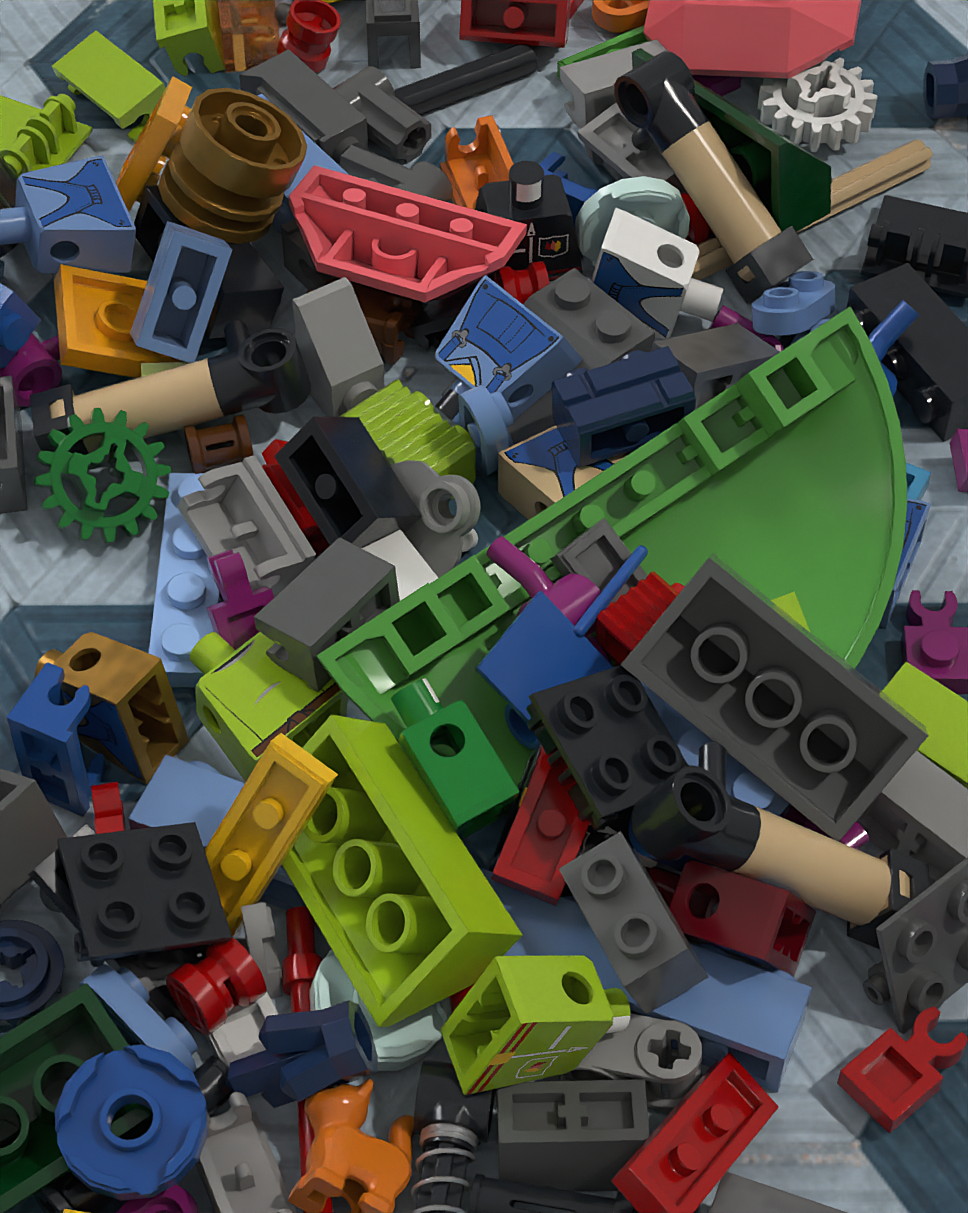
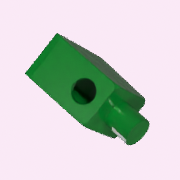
[391,678,519,840]

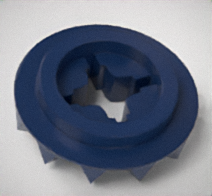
[0,920,66,1027]

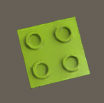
[0,94,93,178]

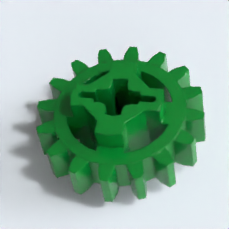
[34,408,171,544]

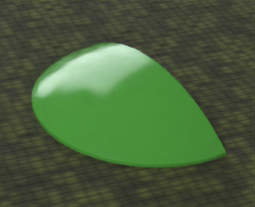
[316,307,907,788]

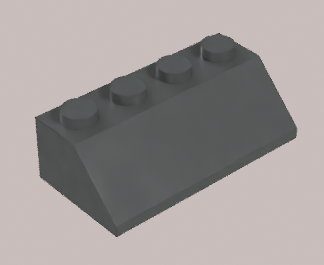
[621,553,928,842]

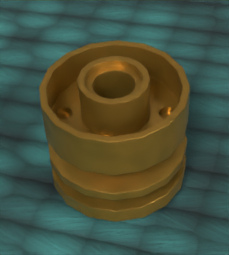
[158,88,307,244]

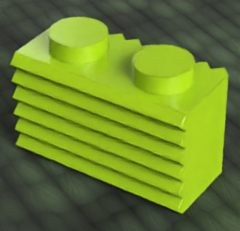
[340,379,476,499]

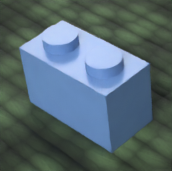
[130,221,232,363]

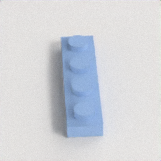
[149,473,222,687]

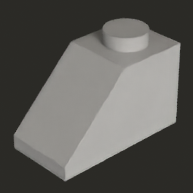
[293,277,385,417]

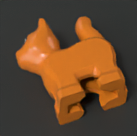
[288,1079,415,1213]

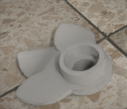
[390,460,480,578]

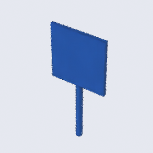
[475,545,648,723]

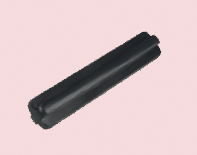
[394,44,538,115]

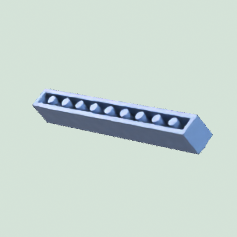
[128,755,812,1093]

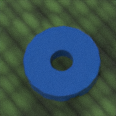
[55,1045,208,1201]

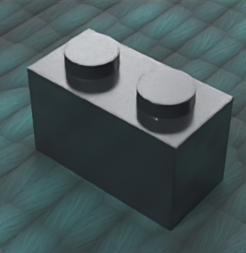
[274,416,422,548]

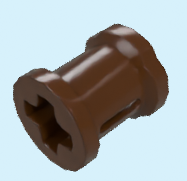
[183,414,254,474]

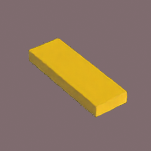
[204,733,338,937]

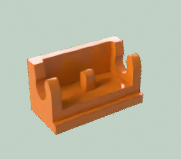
[440,115,514,210]

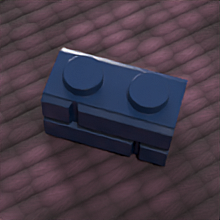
[552,346,696,468]

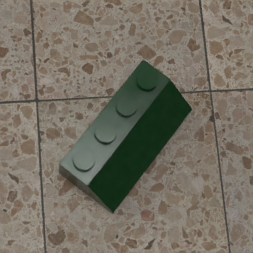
[632,48,832,232]
[0,983,153,1213]

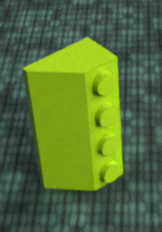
[282,714,523,1027]

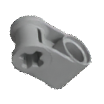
[559,1013,702,1112]

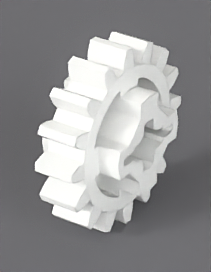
[757,57,877,152]

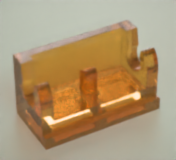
[217,0,280,73]

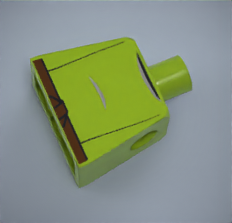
[189,632,348,782]

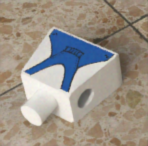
[591,208,724,340]

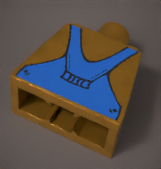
[35,632,190,785]

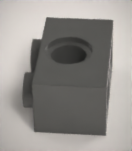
[559,831,709,1015]

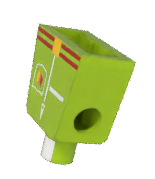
[440,955,630,1095]

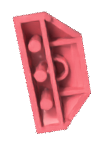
[643,0,862,79]
[289,165,527,303]

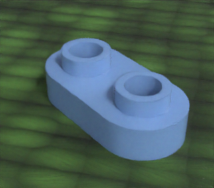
[752,271,836,335]
[458,384,514,476]
[78,964,198,1073]

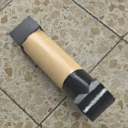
[614,51,814,304]
[30,320,311,455]
[631,742,929,949]

